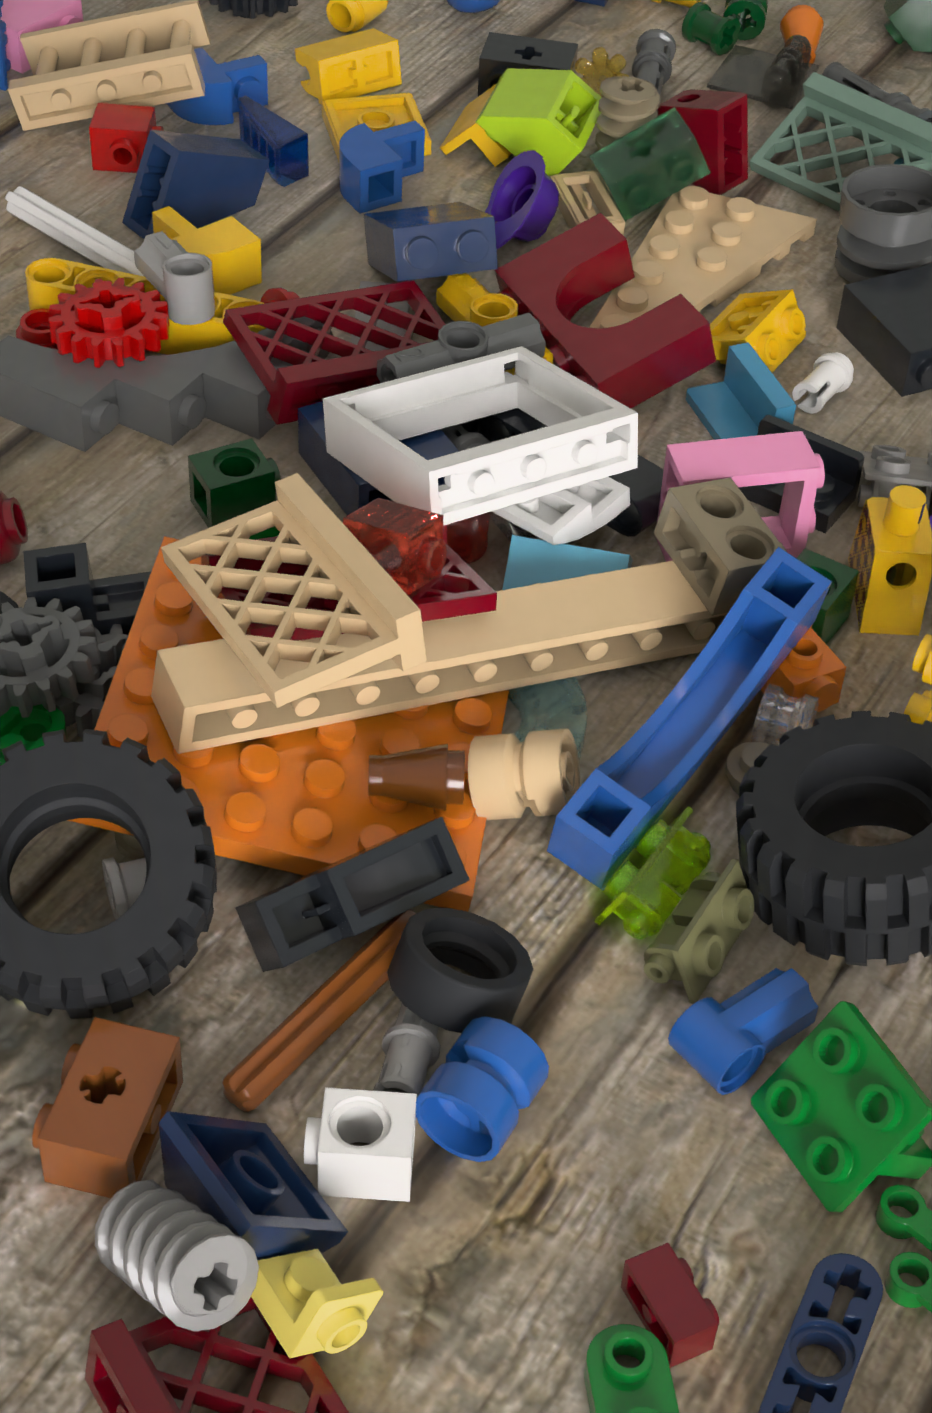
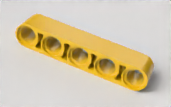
[25,258,266,355]

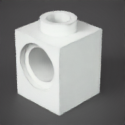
[304,1087,417,1202]

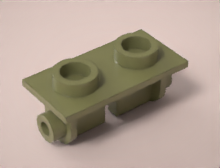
[644,859,754,1003]

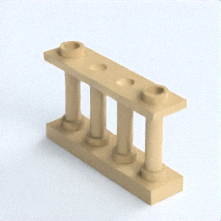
[8,0,211,131]

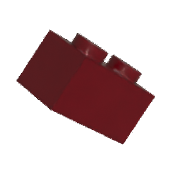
[621,1243,719,1368]

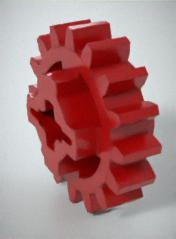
[48,278,169,368]

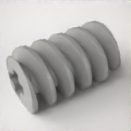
[95,1180,259,1331]

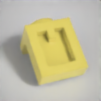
[251,1249,383,1359]

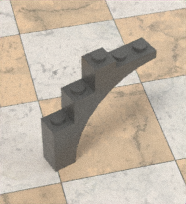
[0,317,333,452]

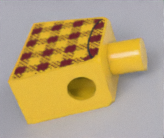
[848,485,932,636]

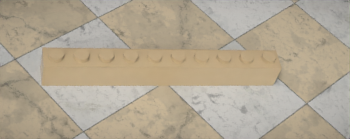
[151,561,728,754]

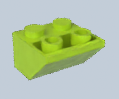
[476,68,602,177]

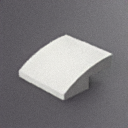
[491,477,630,545]

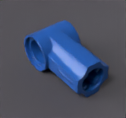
[668,968,819,1095]

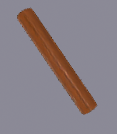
[222,909,416,1112]

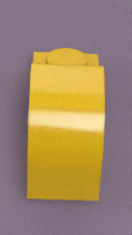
[152,206,262,295]

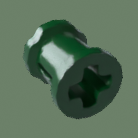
[682,2,740,56]

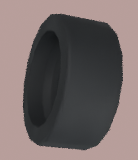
[387,908,533,1033]

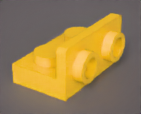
[710,289,806,373]

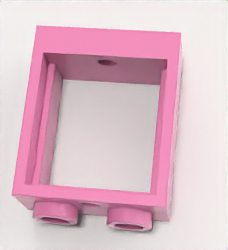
[655,431,825,562]

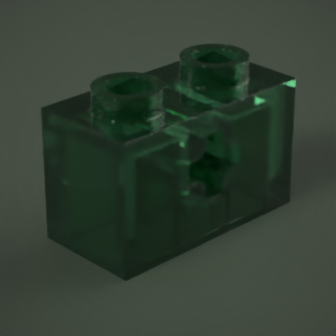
[590,107,711,221]

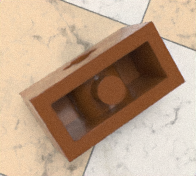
[32,1017,183,1198]

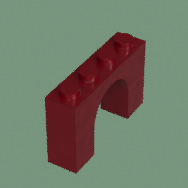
[494,213,716,409]

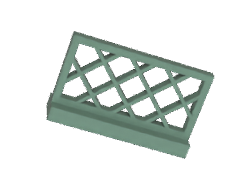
[749,72,932,211]

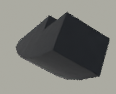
[235,817,470,972]

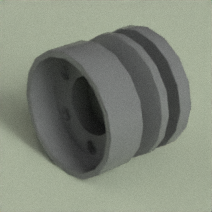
[834,164,932,283]

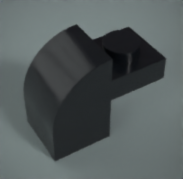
[23,543,151,635]

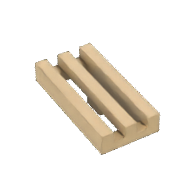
[550,170,625,236]

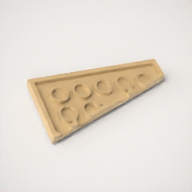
[589,185,817,328]

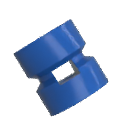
[416,1017,549,1162]

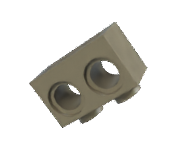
[654,477,787,616]

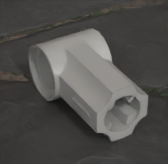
[134,231,215,325]

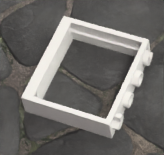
[323,346,638,529]

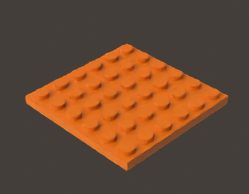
[67,536,509,912]

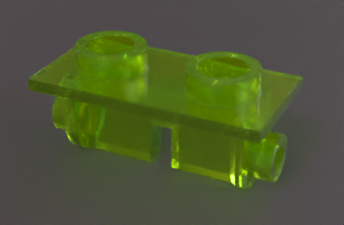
[594,806,711,939]

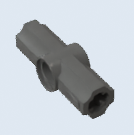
[377,313,546,383]

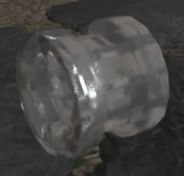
[751,683,819,745]

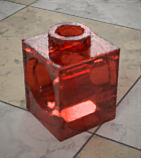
[343,498,447,595]

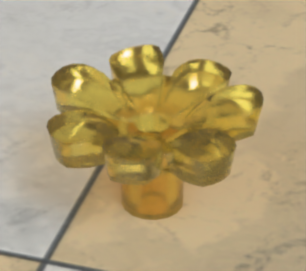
[575,47,630,98]

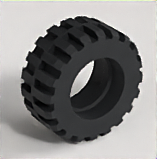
[736,711,932,966]
[0,729,217,1019]

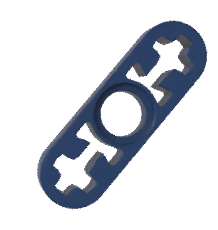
[759,1253,883,1413]

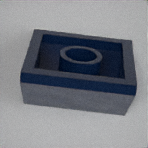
[159,1111,348,1260]

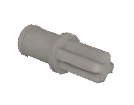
[373,1004,440,1096]

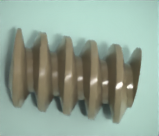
[594,76,660,186]

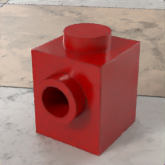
[89,103,164,173]

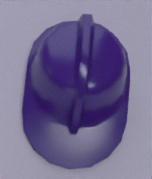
[485,150,560,249]

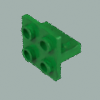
[751,1001,932,1213]

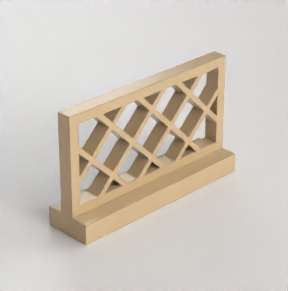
[161,473,427,708]

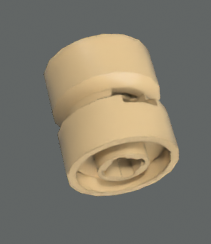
[468,729,581,820]

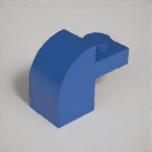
[166,48,268,125]
[339,121,425,214]

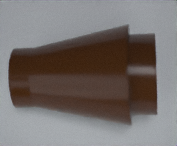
[368,743,465,811]

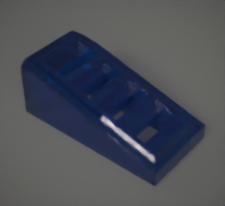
[238,95,309,187]

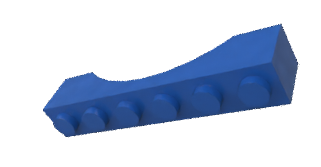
[547,547,832,889]

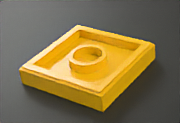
[321,93,432,162]

